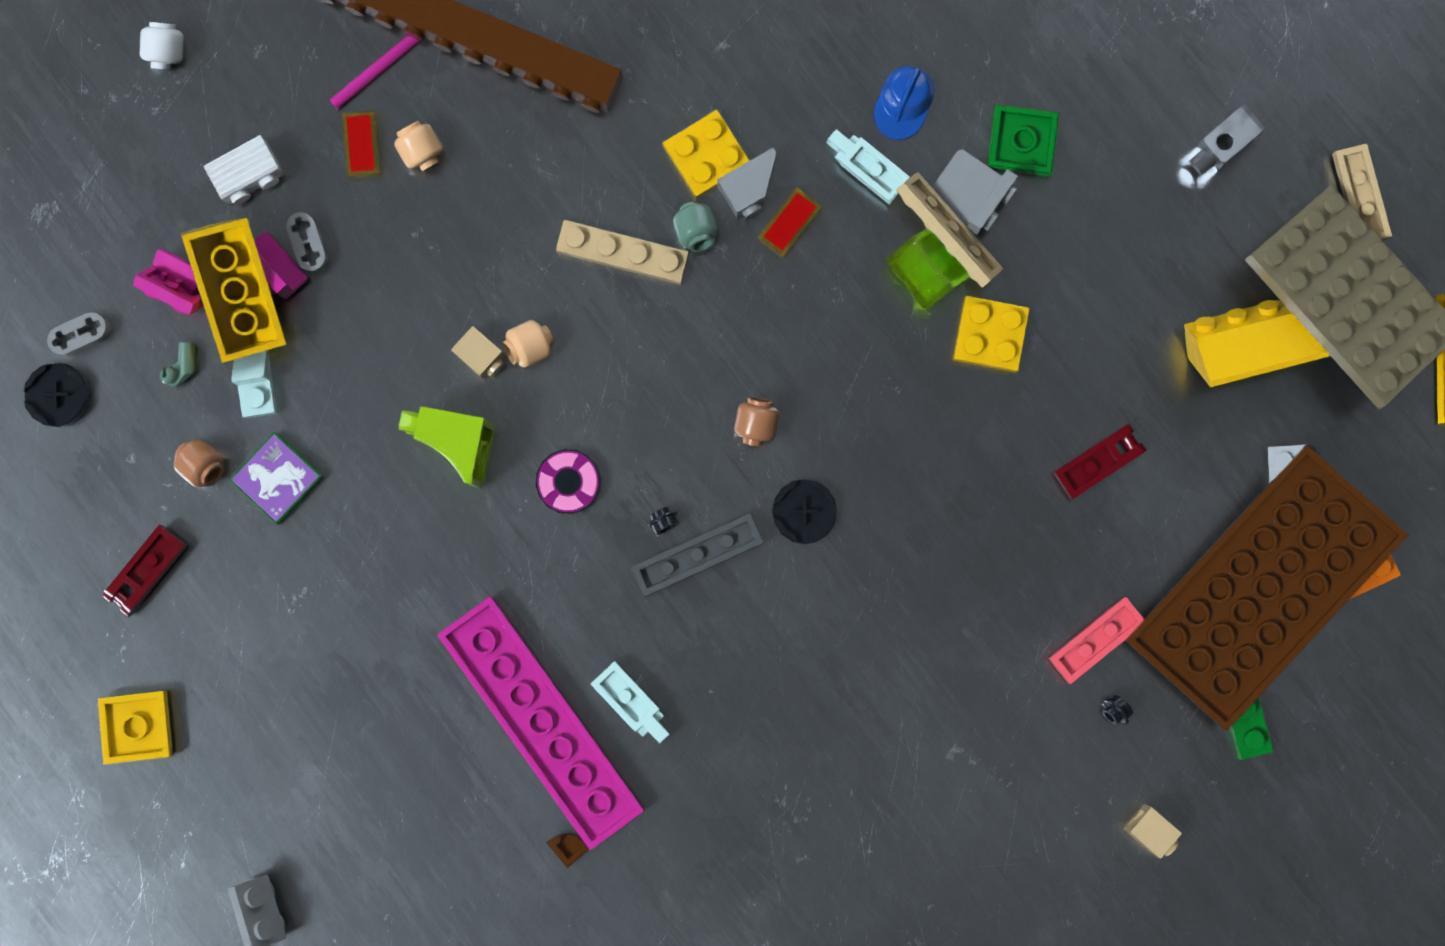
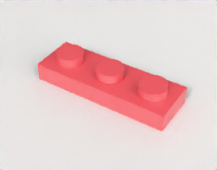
[1048,597,1144,684]

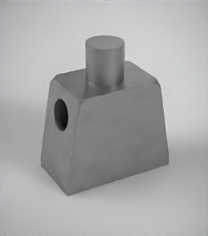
[1189,104,1266,175]

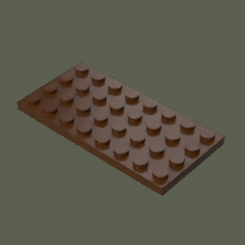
[1125,445,1409,732]

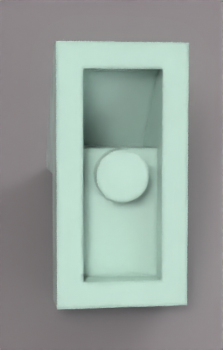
[231,350,277,419]

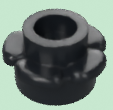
[648,507,679,535]
[1102,695,1133,725]

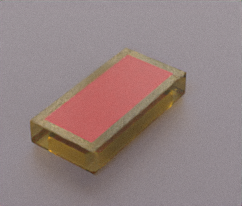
[342,110,381,179]
[757,187,822,259]

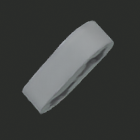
[286,212,328,274]
[47,312,111,357]

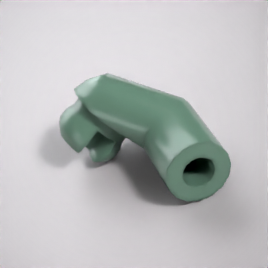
[160,342,195,386]

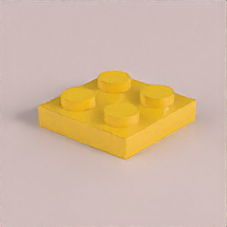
[662,109,749,199]
[953,296,1030,373]
[98,691,173,765]

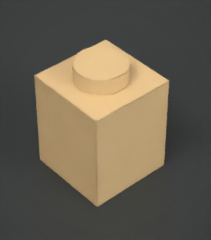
[451,326,505,380]
[1124,804,1182,859]

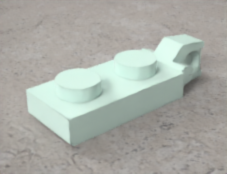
[826,129,910,205]
[591,661,670,743]

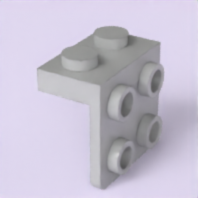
[932,150,1018,237]

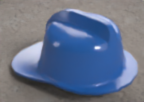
[874,66,935,140]

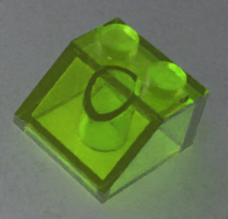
[886,228,970,311]

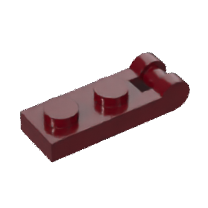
[1053,423,1147,500]
[103,525,188,617]

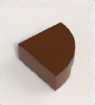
[546,834,589,868]

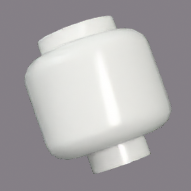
[140,22,184,70]

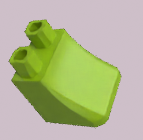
[399,406,495,488]

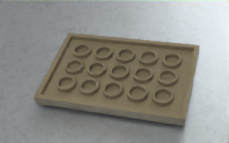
[1245,184,1445,409]

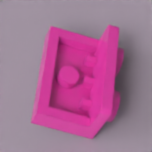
[254,231,308,300]
[132,248,204,315]

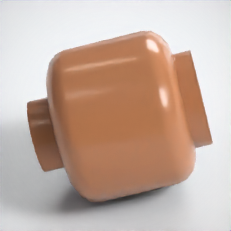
[734,397,779,447]
[174,439,224,488]

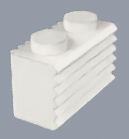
[203,135,284,205]

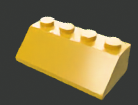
[181,217,286,363]
[1184,299,1330,387]

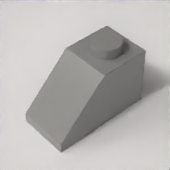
[717,148,776,219]

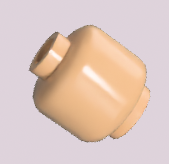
[394,120,443,171]
[503,320,554,368]

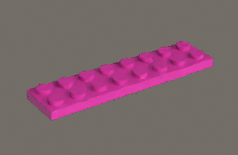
[437,596,644,850]

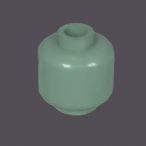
[673,202,719,252]

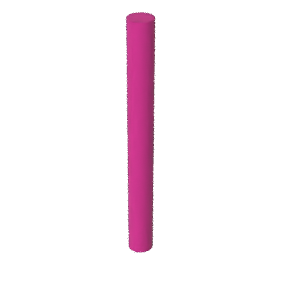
[329,35,425,110]

